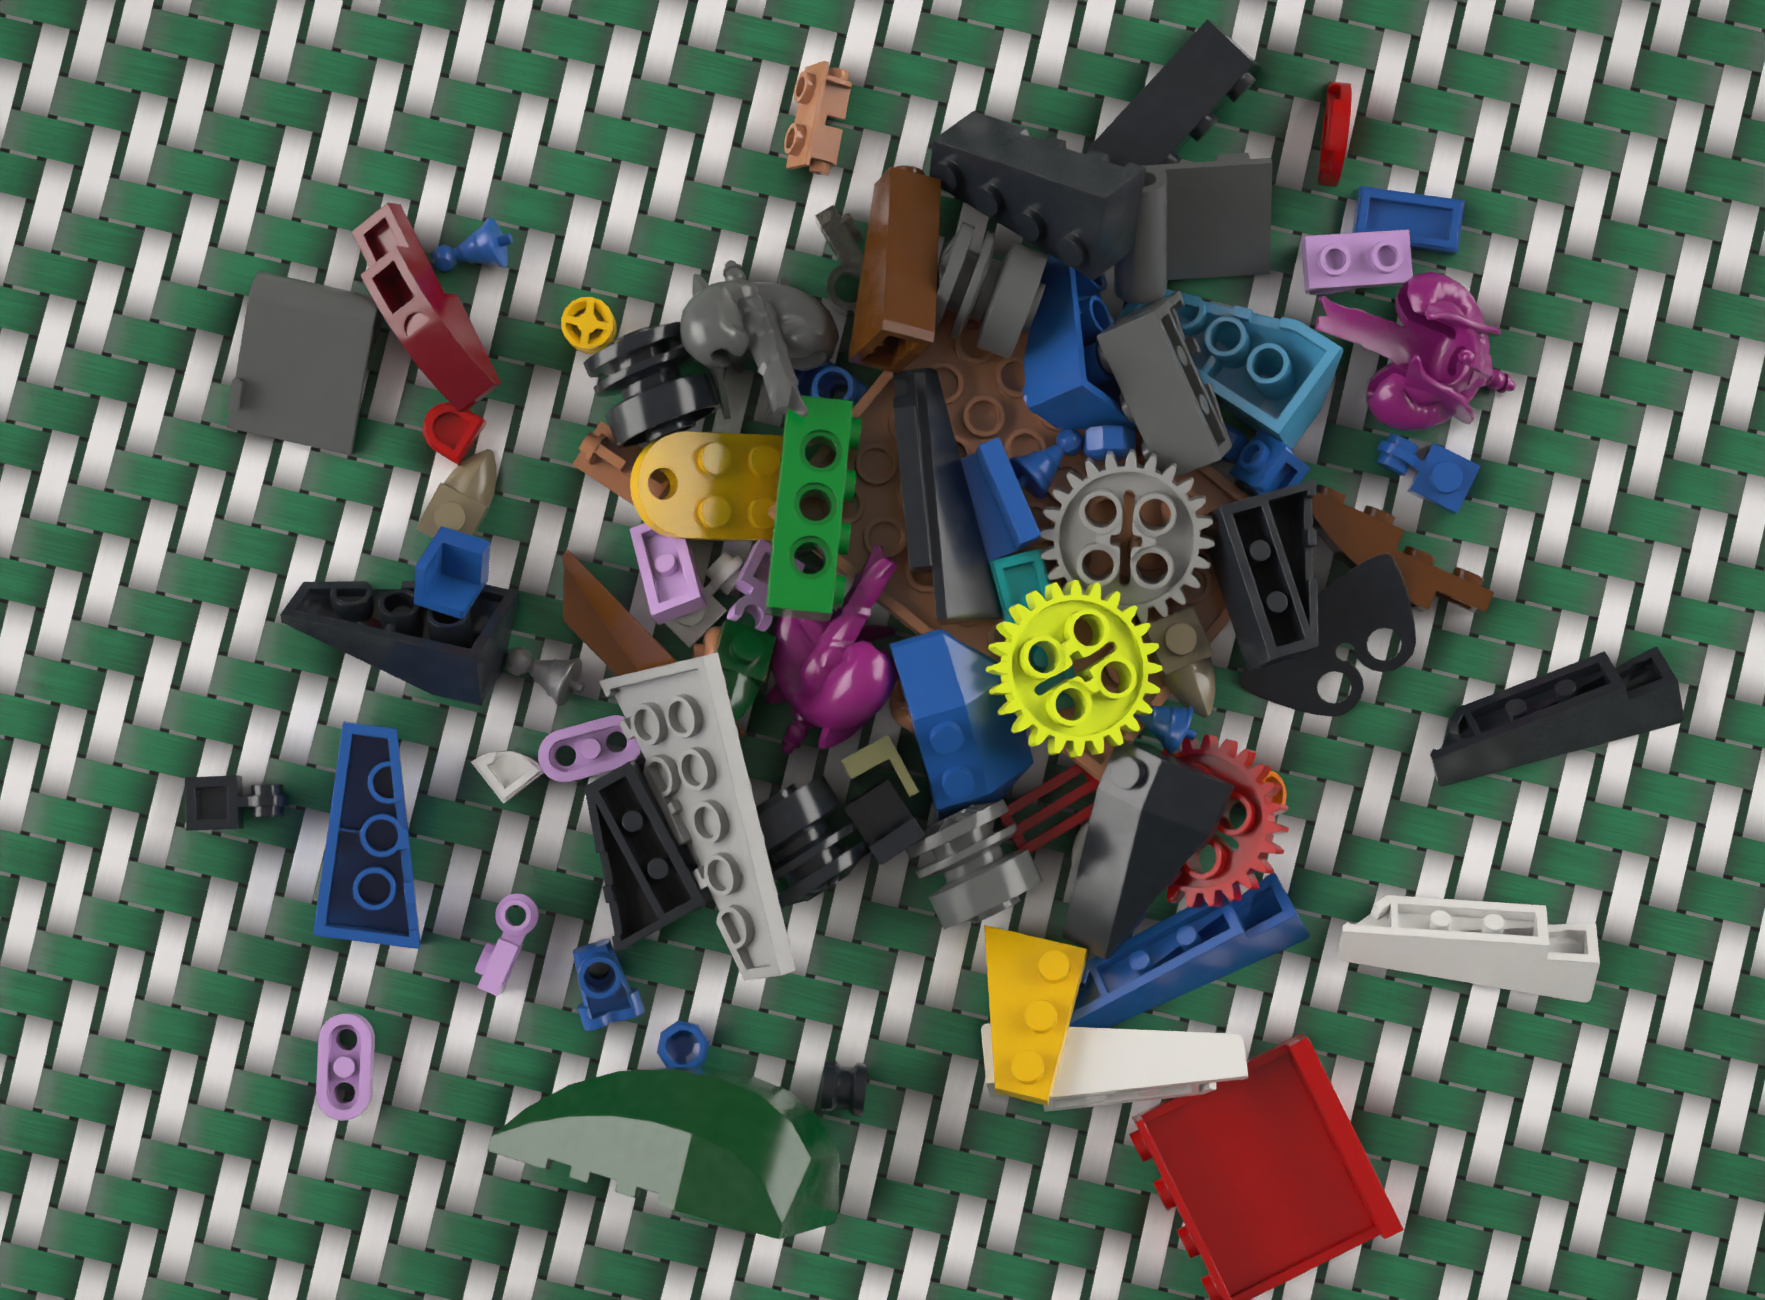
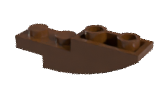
[1312,484,1494,614]

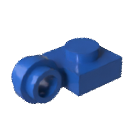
[1376,433,1481,514]

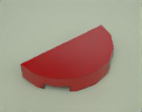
[1317,81,1352,187]

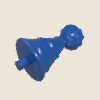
[431,217,513,273]
[1009,428,1083,499]
[1133,705,1197,754]

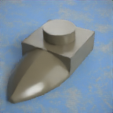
[416,449,497,538]
[1144,606,1216,718]

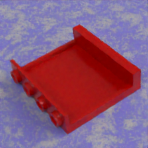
[1129,1033,1404,1300]

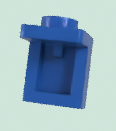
[1229,430,1310,495]

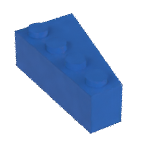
[313,721,421,949]

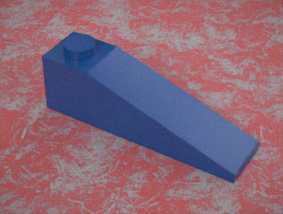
[1023,252,1138,430]

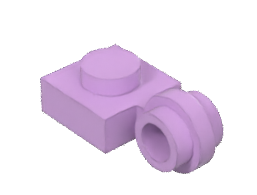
[475,893,539,996]

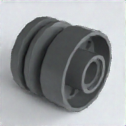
[935,222,1048,359]
[905,799,1043,929]

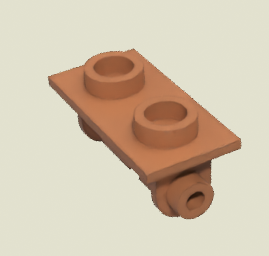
[784,61,852,176]
[572,421,670,505]

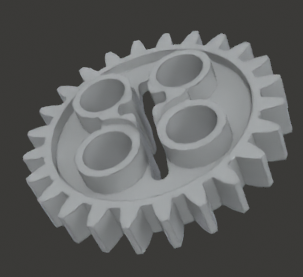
[1040,449,1215,624]

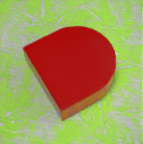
[423,402,487,466]

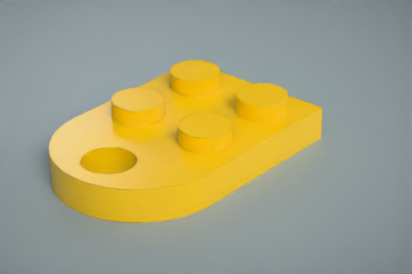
[630,431,783,542]

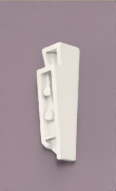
[1339,895,1600,1003]
[981,1023,1248,1112]

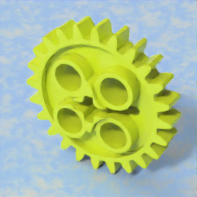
[986,580,1162,758]

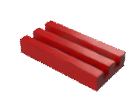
[999,764,1100,853]

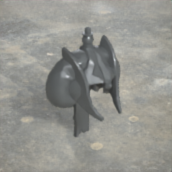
[680,260,839,421]

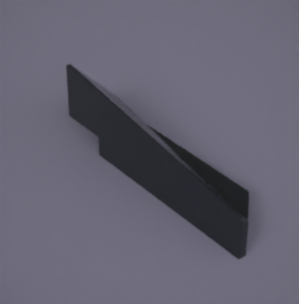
[893,367,1001,625]
[1430,647,1684,786]

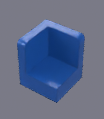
[414,526,490,619]

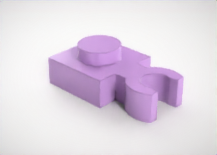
[727,538,805,632]

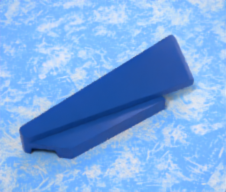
[1069,872,1310,1028]

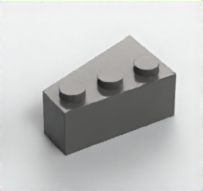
[1096,290,1233,478]

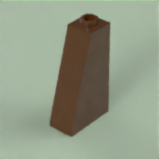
[848,165,941,374]

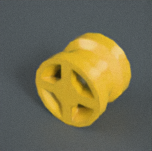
[561,297,617,354]

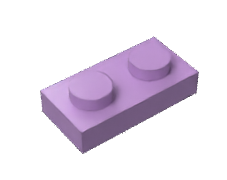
[630,523,707,625]

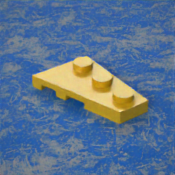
[984,925,1088,1106]

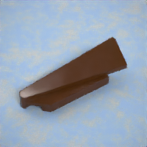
[562,550,748,741]

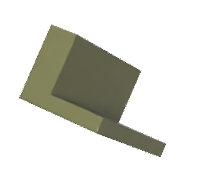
[841,735,919,797]

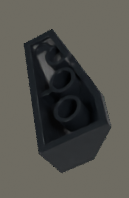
[280,581,519,706]
[1062,739,1235,960]

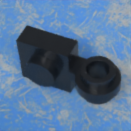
[185,775,289,831]

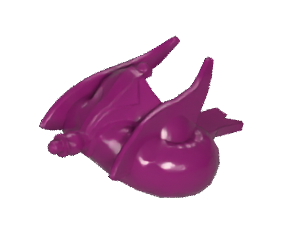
[1314,272,1516,432]
[765,544,899,754]

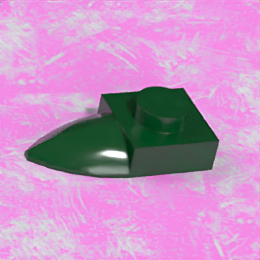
[714,619,776,722]

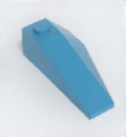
[1117,289,1343,449]

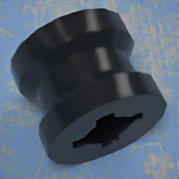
[821,1060,868,1117]

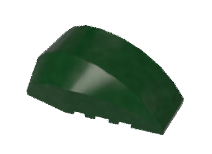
[488,1066,839,1239]

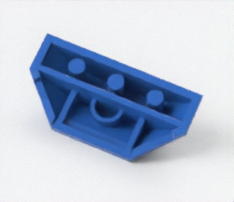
[890,629,1034,821]

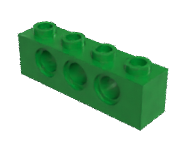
[764,395,861,622]

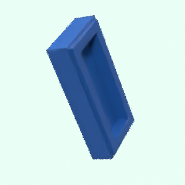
[1352,186,1465,255]

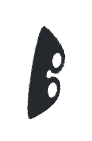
[1239,553,1416,717]

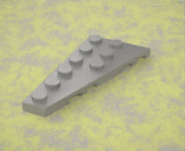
[599,652,796,981]

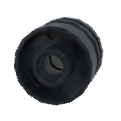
[583,322,720,449]
[756,774,871,909]

